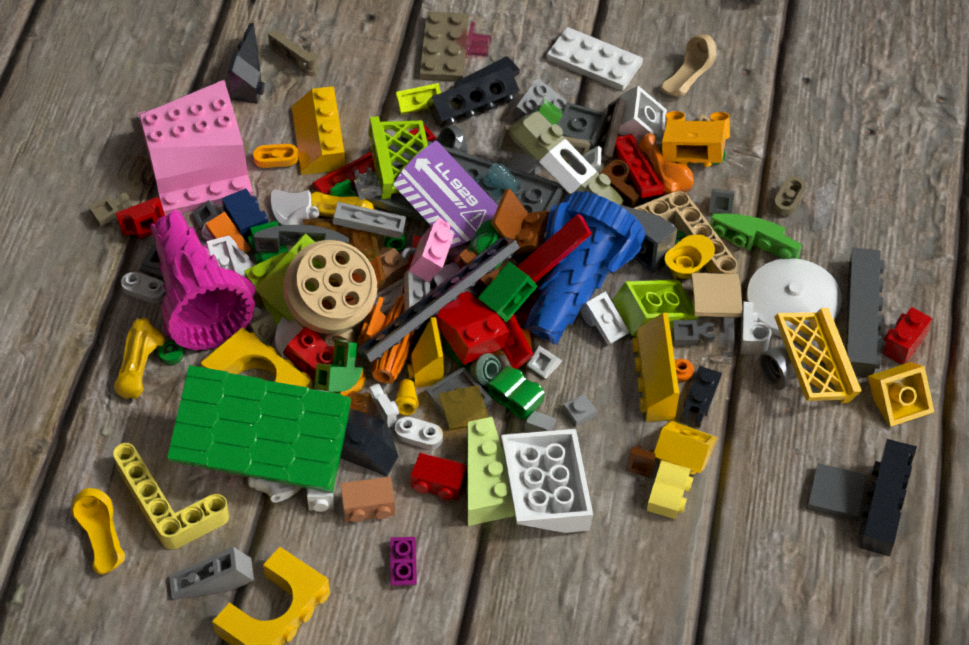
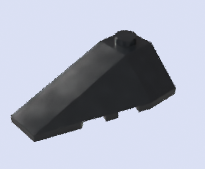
[228,23,265,104]

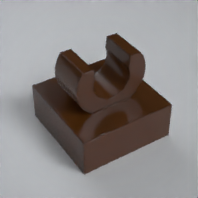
[626,445,656,478]

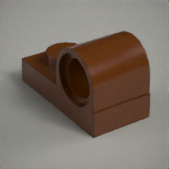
[599,160,640,209]

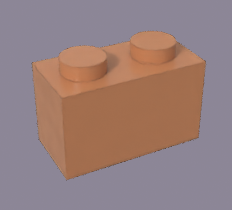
[341,477,395,522]

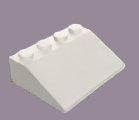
[501,429,593,533]

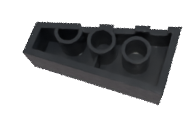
[857,439,917,556]

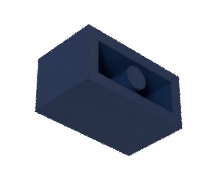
[221,188,269,242]

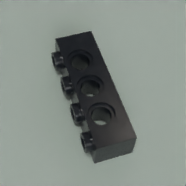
[427,67,520,127]

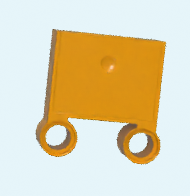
[662,111,730,167]

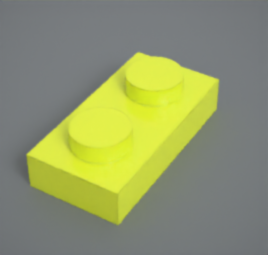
[395,83,441,115]

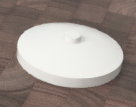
[746,258,842,339]

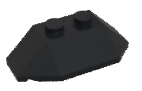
[340,408,398,477]

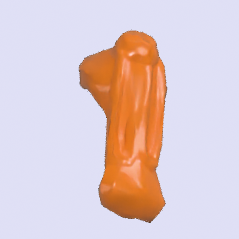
[639,133,694,196]

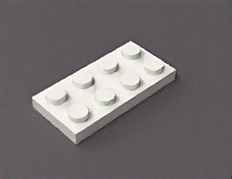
[547,27,643,91]

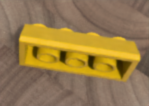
[292,86,345,175]
[632,313,679,422]

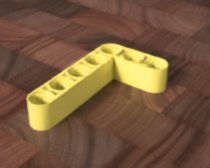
[113,443,229,550]

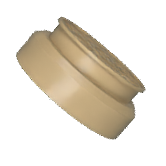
[283,240,377,334]

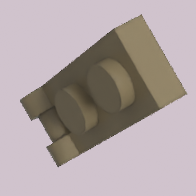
[268,29,319,76]

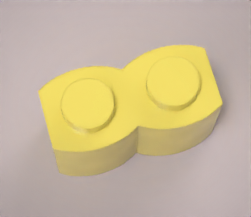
[647,461,693,519]

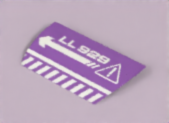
[394,141,498,248]

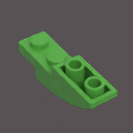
[710,214,802,259]

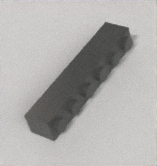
[845,247,884,377]

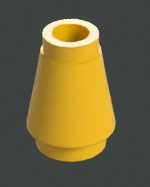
[395,379,419,416]

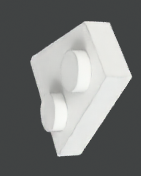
[206,236,255,277]

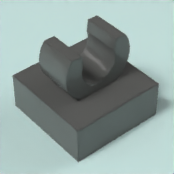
[709,189,735,214]

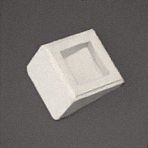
[526,346,562,379]

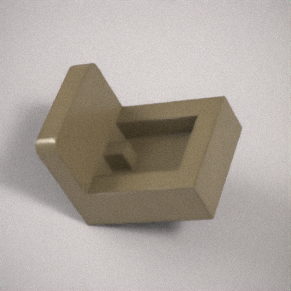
[247,306,277,343]

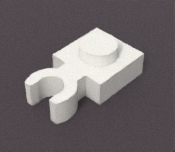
[369,383,399,428]

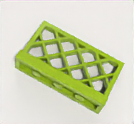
[368,116,428,199]

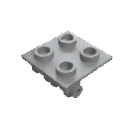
[516,78,567,119]

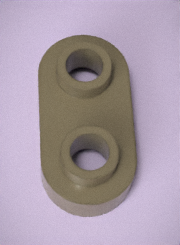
[774,177,806,216]

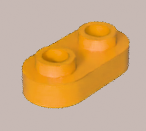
[253,144,299,168]

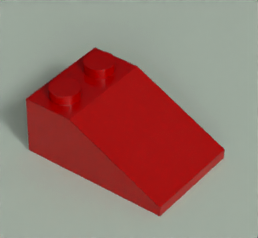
[431,291,509,365]

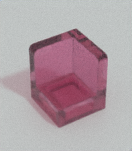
[467,22,492,57]

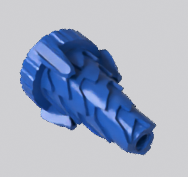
[525,191,646,345]

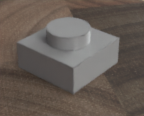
[563,394,597,427]

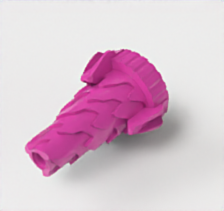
[150,210,256,350]

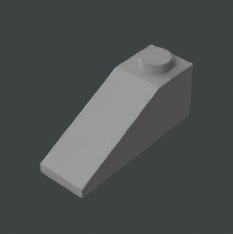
[169,547,254,600]

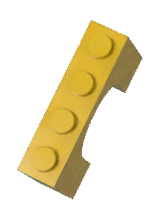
[201,327,312,389]
[212,547,330,645]

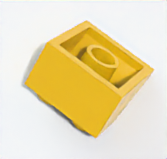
[868,362,934,427]
[654,421,718,474]

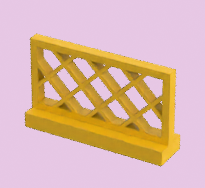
[774,308,861,404]

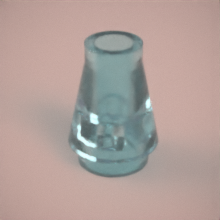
[486,163,521,194]

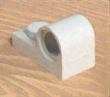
[581,292,630,345]
[740,302,772,355]

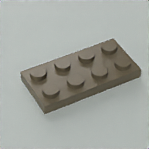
[420,11,469,81]

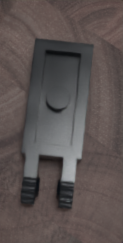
[680,366,722,428]

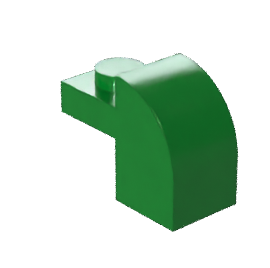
[314,340,363,392]

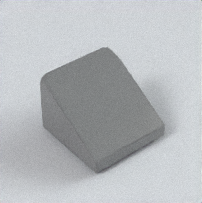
[525,411,557,433]

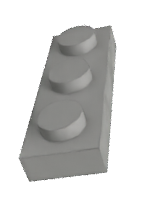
[333,202,406,239]

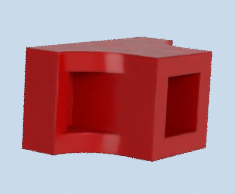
[115,197,165,239]

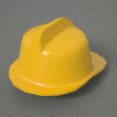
[664,234,715,280]

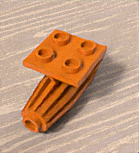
[356,295,416,384]

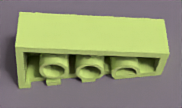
[468,417,515,526]

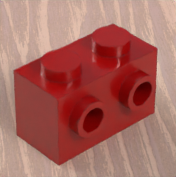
[883,307,933,365]
[283,327,334,382]

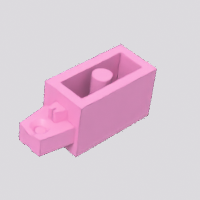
[409,218,454,283]

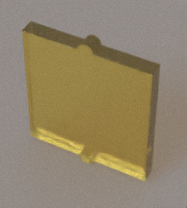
[439,385,488,431]

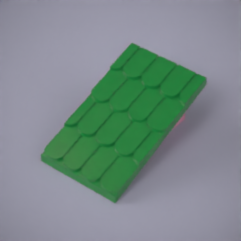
[167,365,351,493]

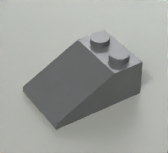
[619,205,677,273]

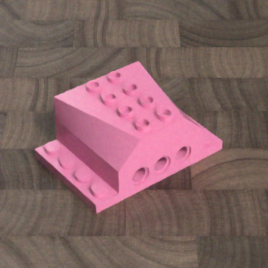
[138,80,253,216]

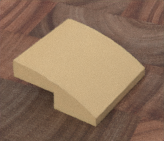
[691,273,742,317]

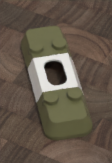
[509,112,623,205]

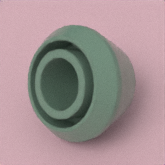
[470,353,501,387]

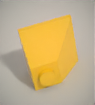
[407,317,444,388]

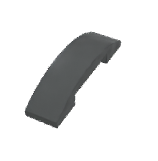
[254,225,349,256]

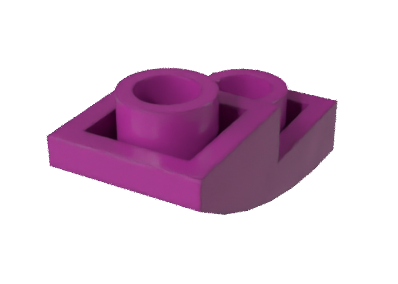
[390,537,417,586]

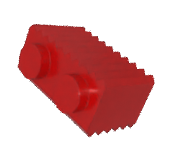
[410,452,468,501]

